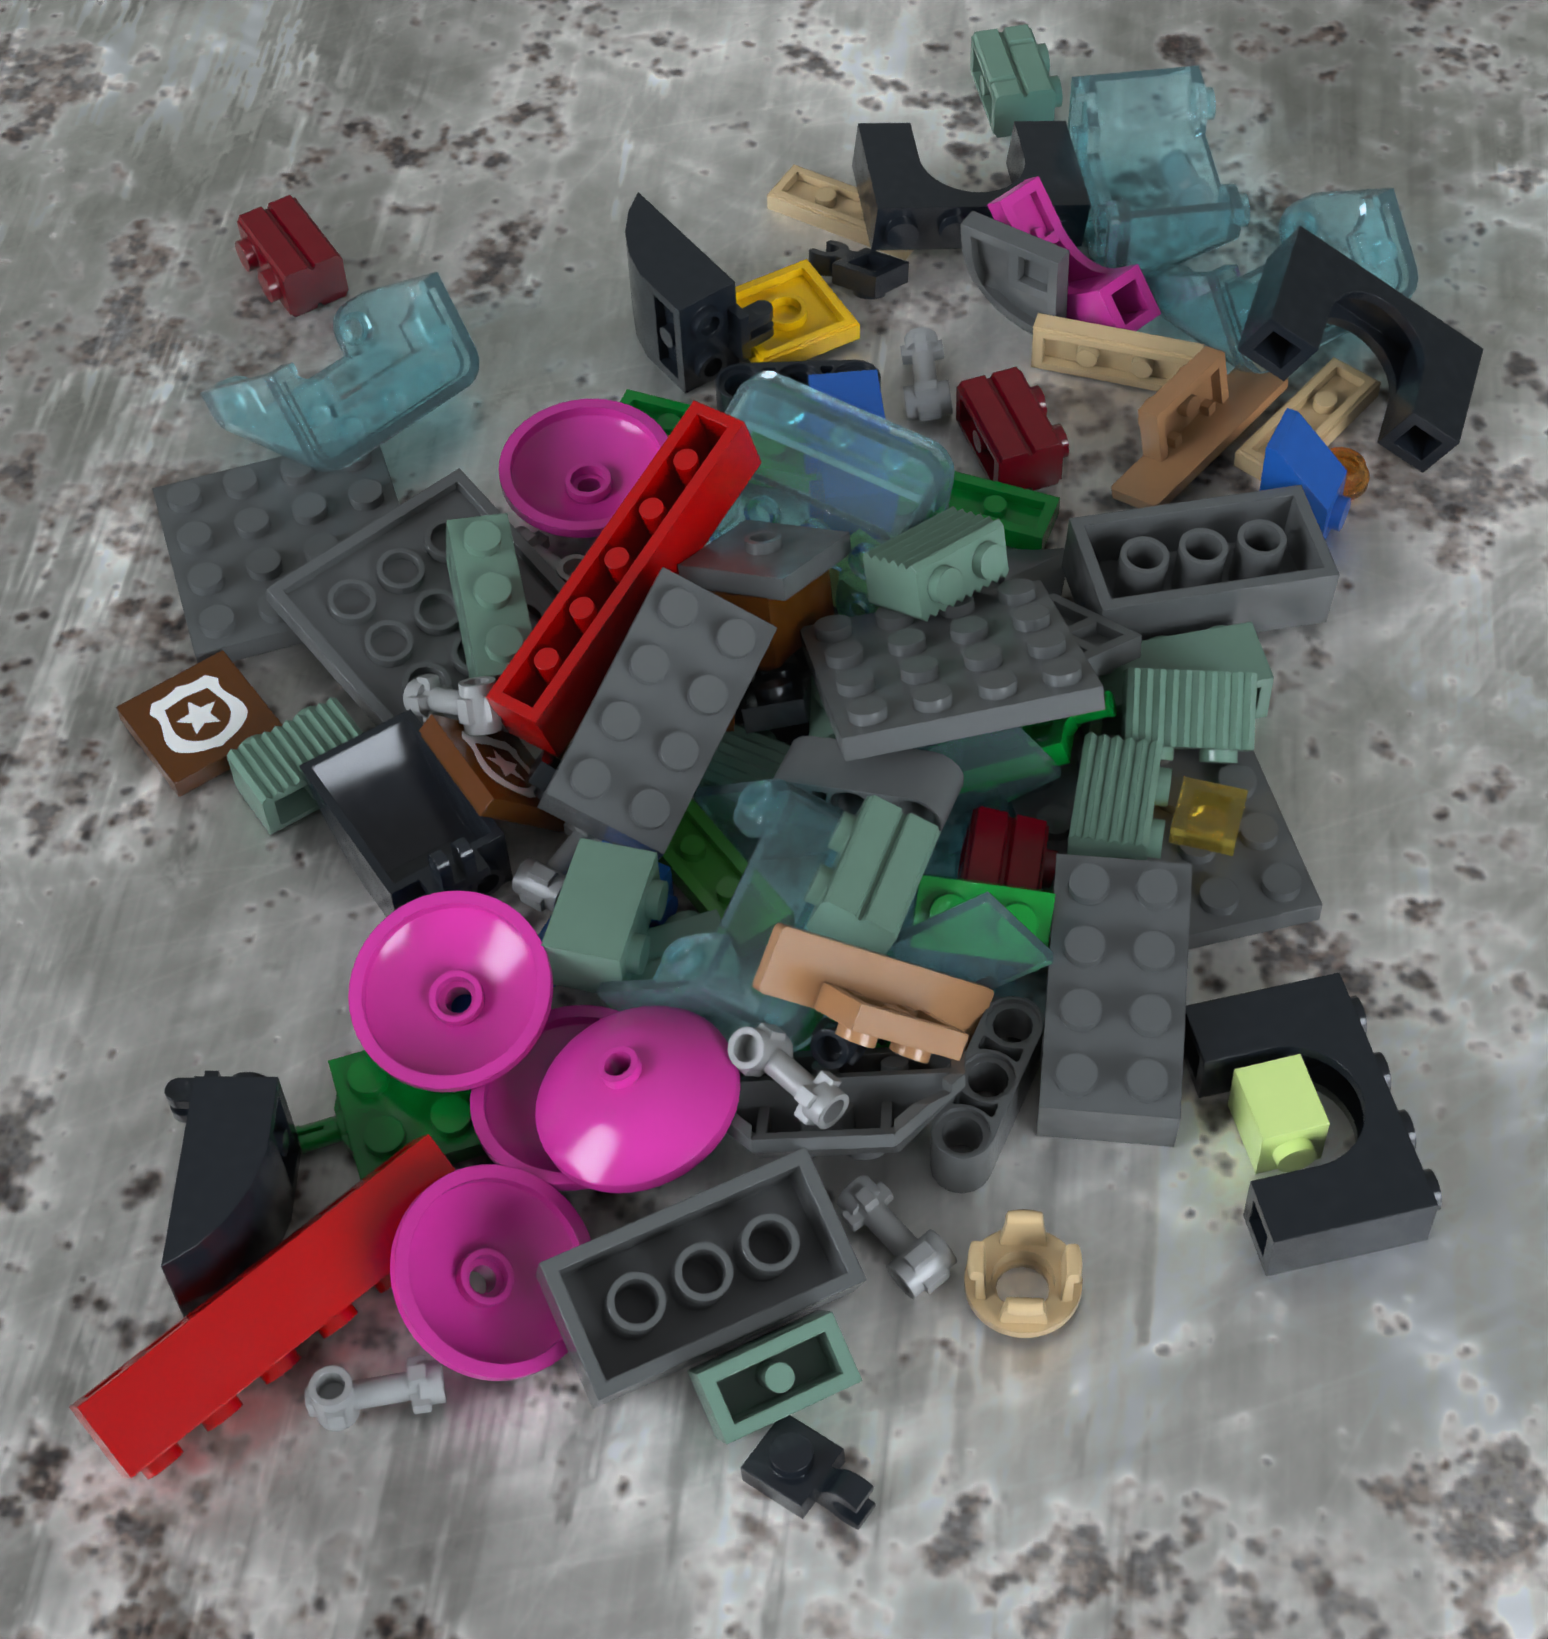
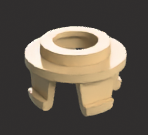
[964,1209,1083,1338]

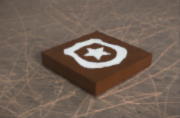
[116,650,283,797]
[419,714,565,832]

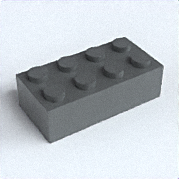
[1062,485,1340,640]
[537,567,777,860]
[1036,854,1192,1147]
[536,1147,867,1409]

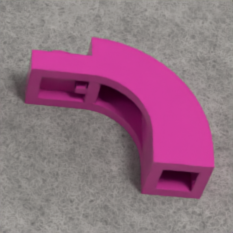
[987,176,1161,331]

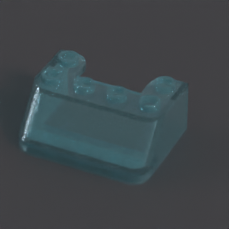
[703,371,955,617]

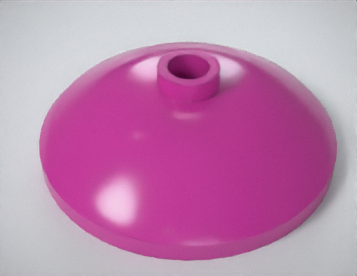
[498,399,668,538]
[348,891,553,1092]
[470,1005,628,1191]
[535,1005,740,1193]
[390,1164,591,1381]

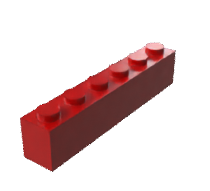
[485,400,762,758]
[69,1134,456,1480]

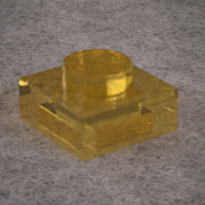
[1169,777,1248,856]

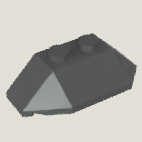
[727,1047,966,1160]

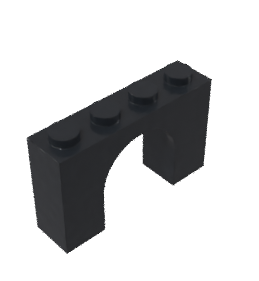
[852,121,1091,251]
[1237,225,1483,473]
[1183,972,1442,1276]

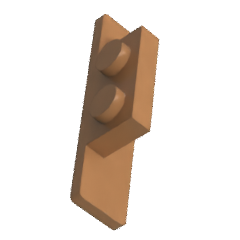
[1111,346,1288,508]
[753,923,994,1063]

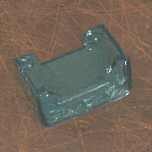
[1068,65,1250,280]
[1144,188,1418,374]
[200,272,479,472]

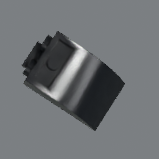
[625,192,774,394]
[299,709,513,917]
[161,1071,302,1317]

